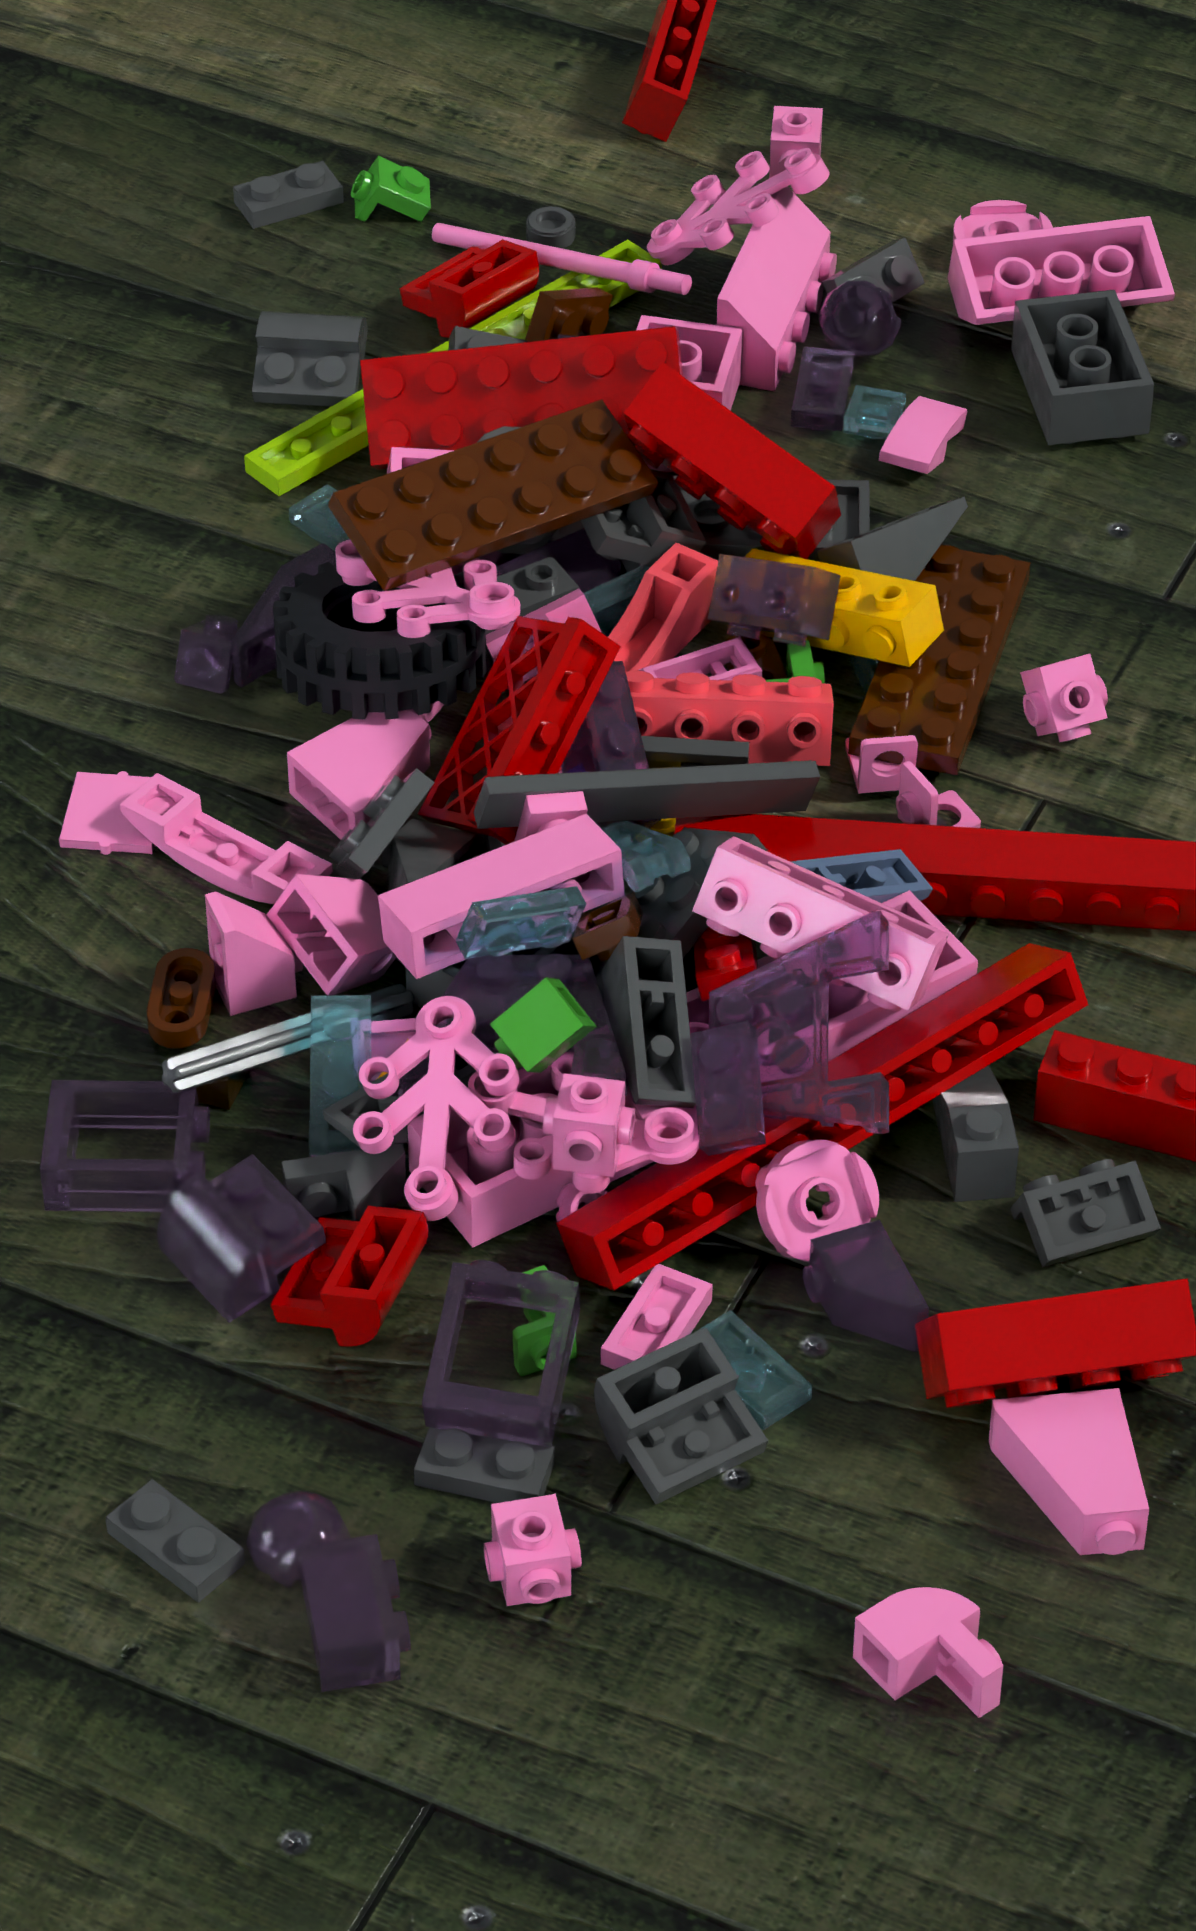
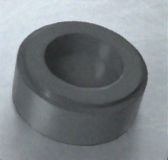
[526,206,576,249]

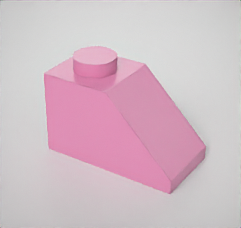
[205,891,303,1016]

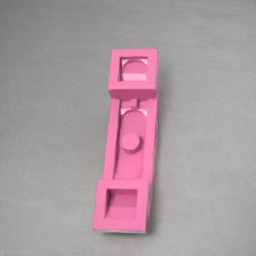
[120,773,333,904]

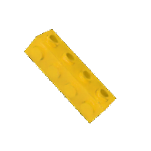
[718,548,944,667]

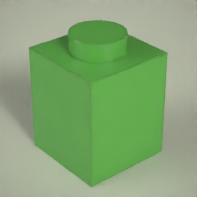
[490,977,597,1073]

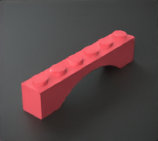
[498,542,721,773]

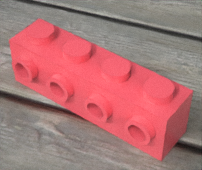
[606,671,834,766]

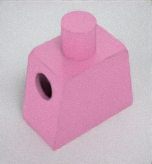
[266,874,397,996]

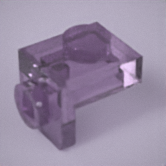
[174,615,255,693]

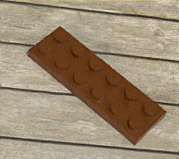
[328,399,658,591]
[848,545,1031,775]

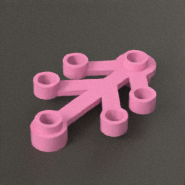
[647,148,830,265]
[335,539,521,638]
[353,996,519,1221]
[468,1054,700,1194]

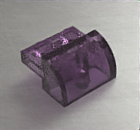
[157,1154,326,1323]

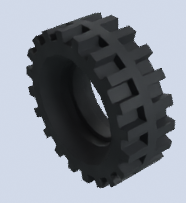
[273,562,487,719]

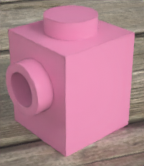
[769,106,823,178]

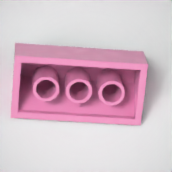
[717,186,837,392]
[947,216,1175,325]

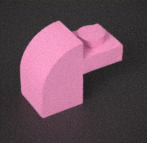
[853,1587,1004,1718]

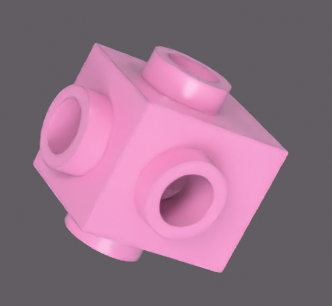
[1020,654,1108,743]
[543,1073,635,1177]
[484,1494,582,1606]

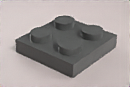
[329,768,435,879]

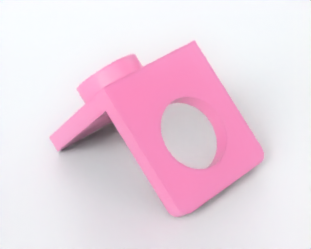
[845,735,918,794]
[896,761,981,828]

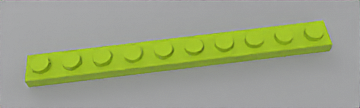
[244,239,662,496]

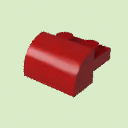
[399,239,539,338]
[270,1205,429,1347]

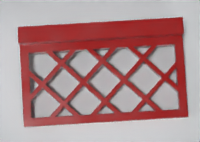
[417,616,621,845]

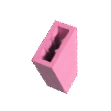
[287,709,432,839]
[989,1388,1149,1555]

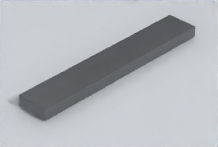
[473,760,820,829]

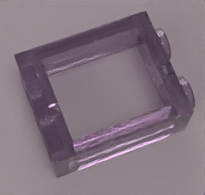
[40,1080,210,1212]
[422,1260,580,1447]

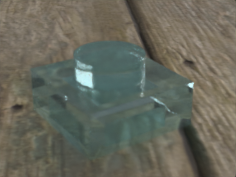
[843,385,906,440]

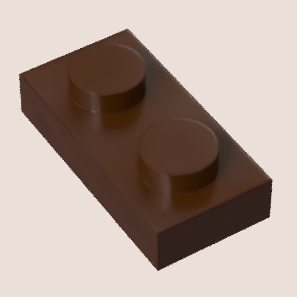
[525,287,613,342]
[572,892,643,961]

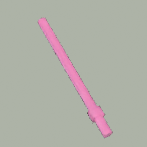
[432,223,692,295]

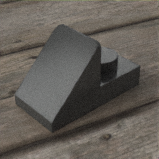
[282,1143,406,1221]

